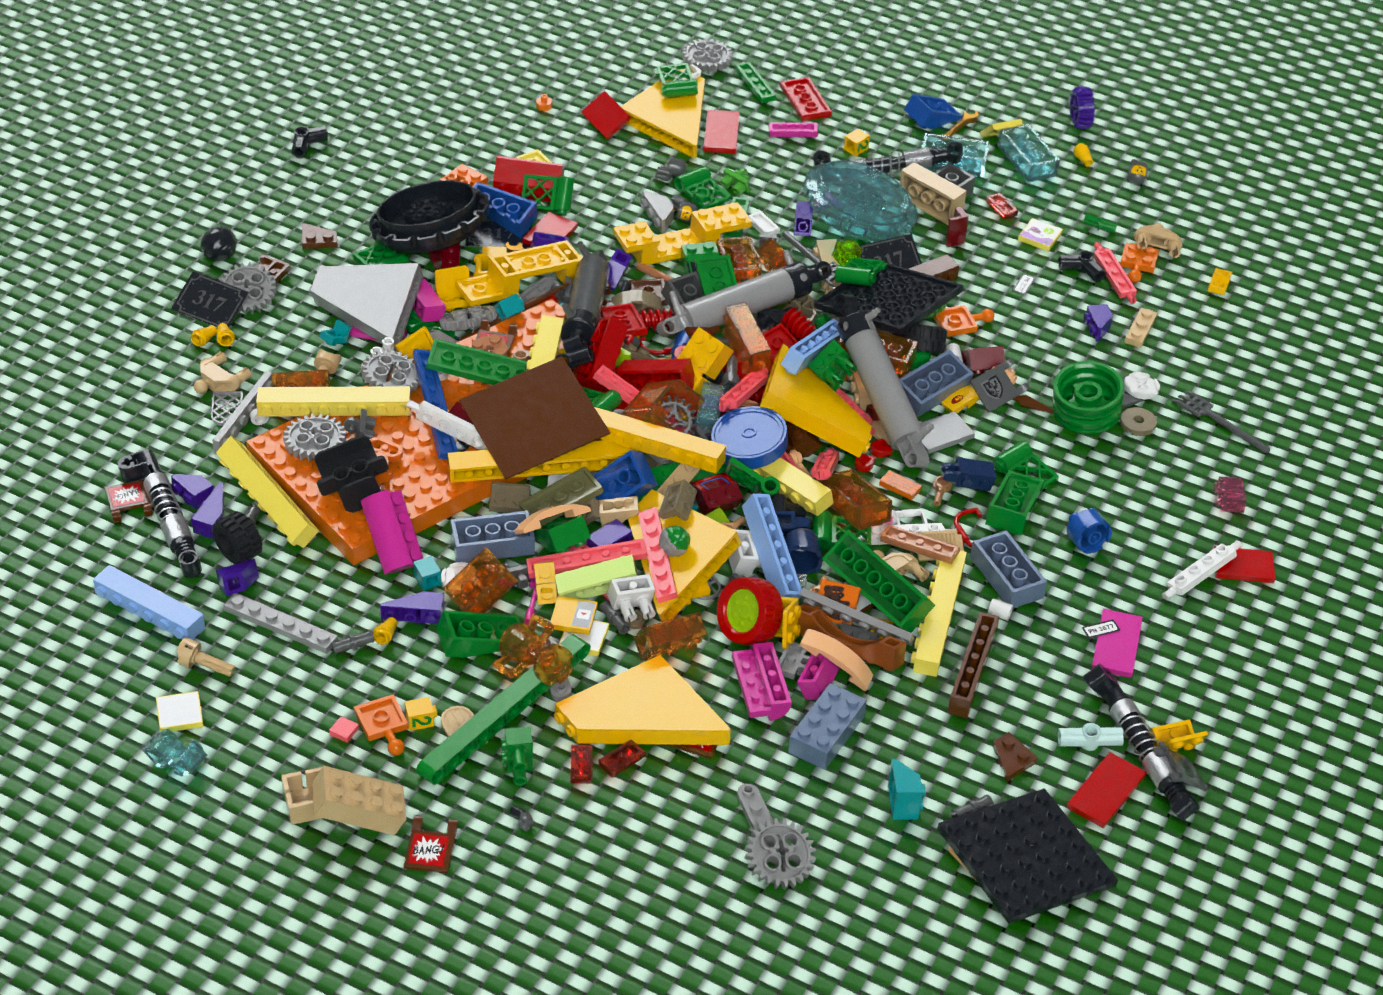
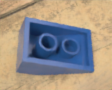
[904,93,963,129]
[593,450,658,500]

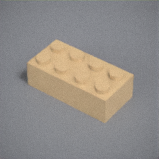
[898,162,966,225]
[312,766,406,835]

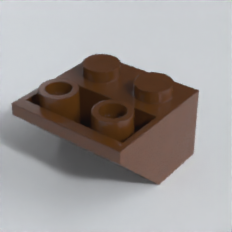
[785,421,822,458]

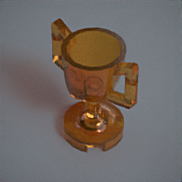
[492,614,573,686]

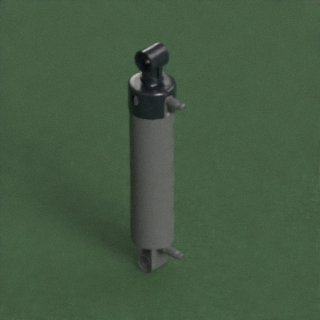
[561,241,610,352]

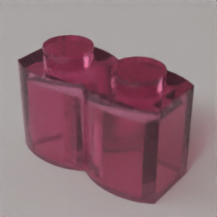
[1214,477,1246,513]

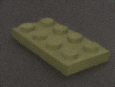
[518,466,604,527]

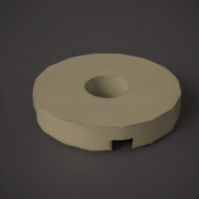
[1120,407,1157,436]

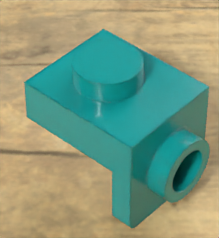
[319,320,351,346]

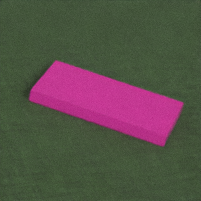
[1092,609,1143,678]

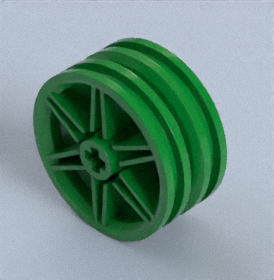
[1052,361,1124,434]

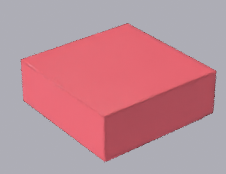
[329,717,359,743]

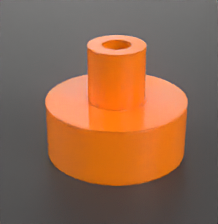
[536,94,552,111]

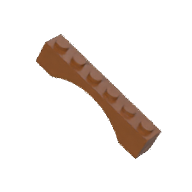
[798,603,907,671]

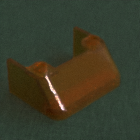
[621,379,705,431]

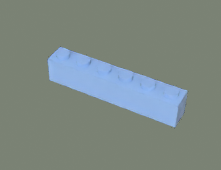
[780,318,841,375]
[742,493,802,599]
[93,565,205,639]

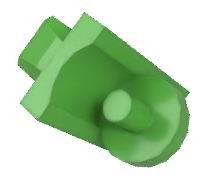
[720,168,751,196]

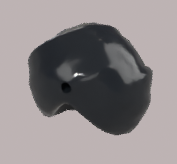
[200,226,237,261]

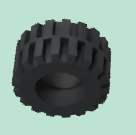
[900,324,947,353]
[212,511,263,564]

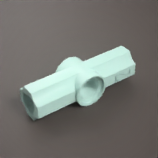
[1058,723,1124,751]

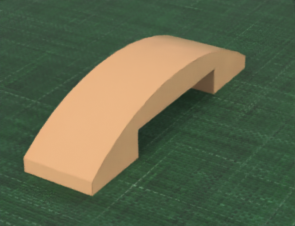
[515,504,591,534]
[799,629,873,691]

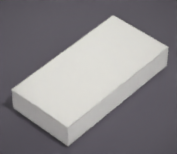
[748,211,780,234]

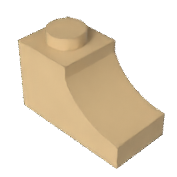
[599,496,639,527]

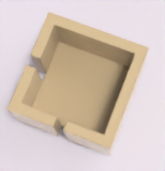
[281,767,322,825]

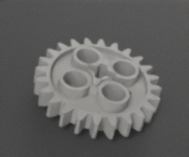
[682,38,733,73]
[220,262,277,315]
[439,305,498,331]
[361,350,420,393]
[283,414,346,462]
[744,818,816,890]

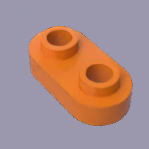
[370,437,403,463]

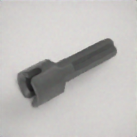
[721,355,740,394]

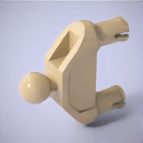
[1134,223,1182,258]
[193,351,252,394]
[874,550,930,582]

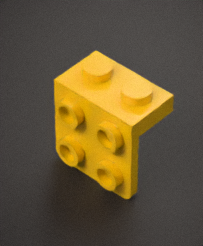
[435,265,470,311]
[774,596,801,649]
[1150,719,1208,752]

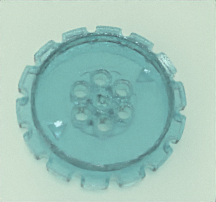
[803,160,918,242]

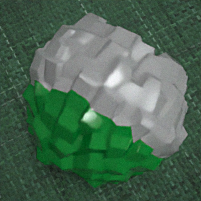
[659,526,691,557]

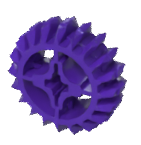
[1069,86,1095,129]

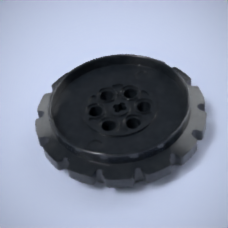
[369,180,490,253]

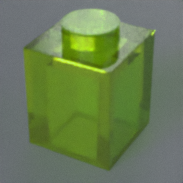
[832,239,862,265]

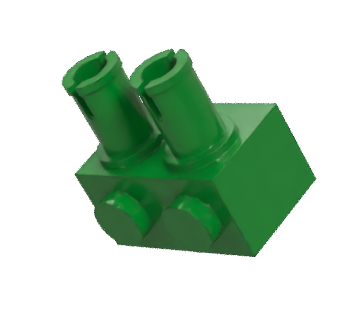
[808,339,857,389]
[501,726,533,786]

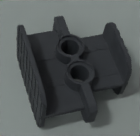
[315,435,389,513]

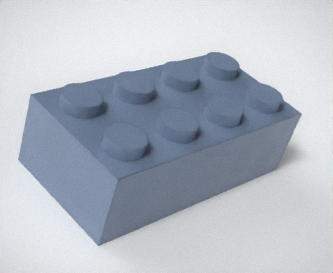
[899,350,974,417]
[451,511,535,563]
[970,530,1047,608]
[788,683,867,770]

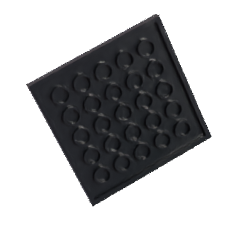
[814,262,963,335]
[937,788,1118,924]

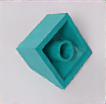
[887,759,926,820]

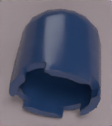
[784,528,823,578]

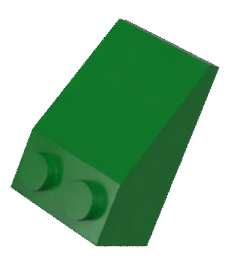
[533,515,591,553]

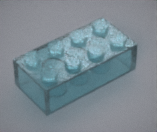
[998,124,1060,182]
[922,133,989,177]

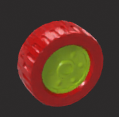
[717,577,783,645]

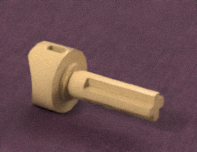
[310,348,341,387]
[177,638,235,677]

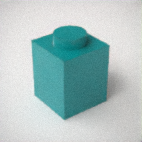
[494,293,525,321]
[413,556,442,591]

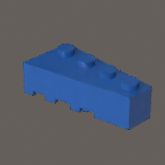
[473,182,538,238]

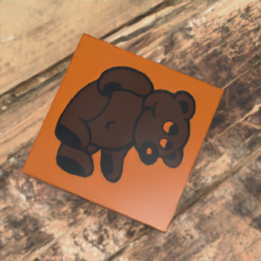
[815,579,862,626]

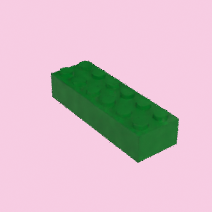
[822,530,935,633]

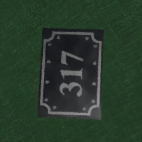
[465,219,532,248]
[853,233,922,269]
[171,271,249,327]

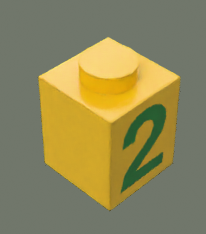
[844,129,870,156]
[404,697,437,731]

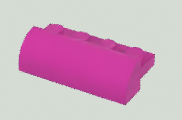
[361,490,423,575]
[732,642,792,721]

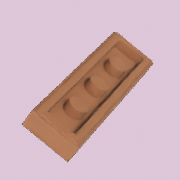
[880,524,960,564]

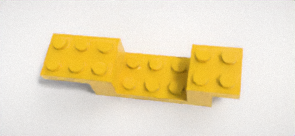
[613,202,752,265]
[455,240,583,307]

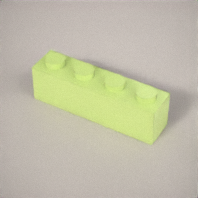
[555,554,638,599]

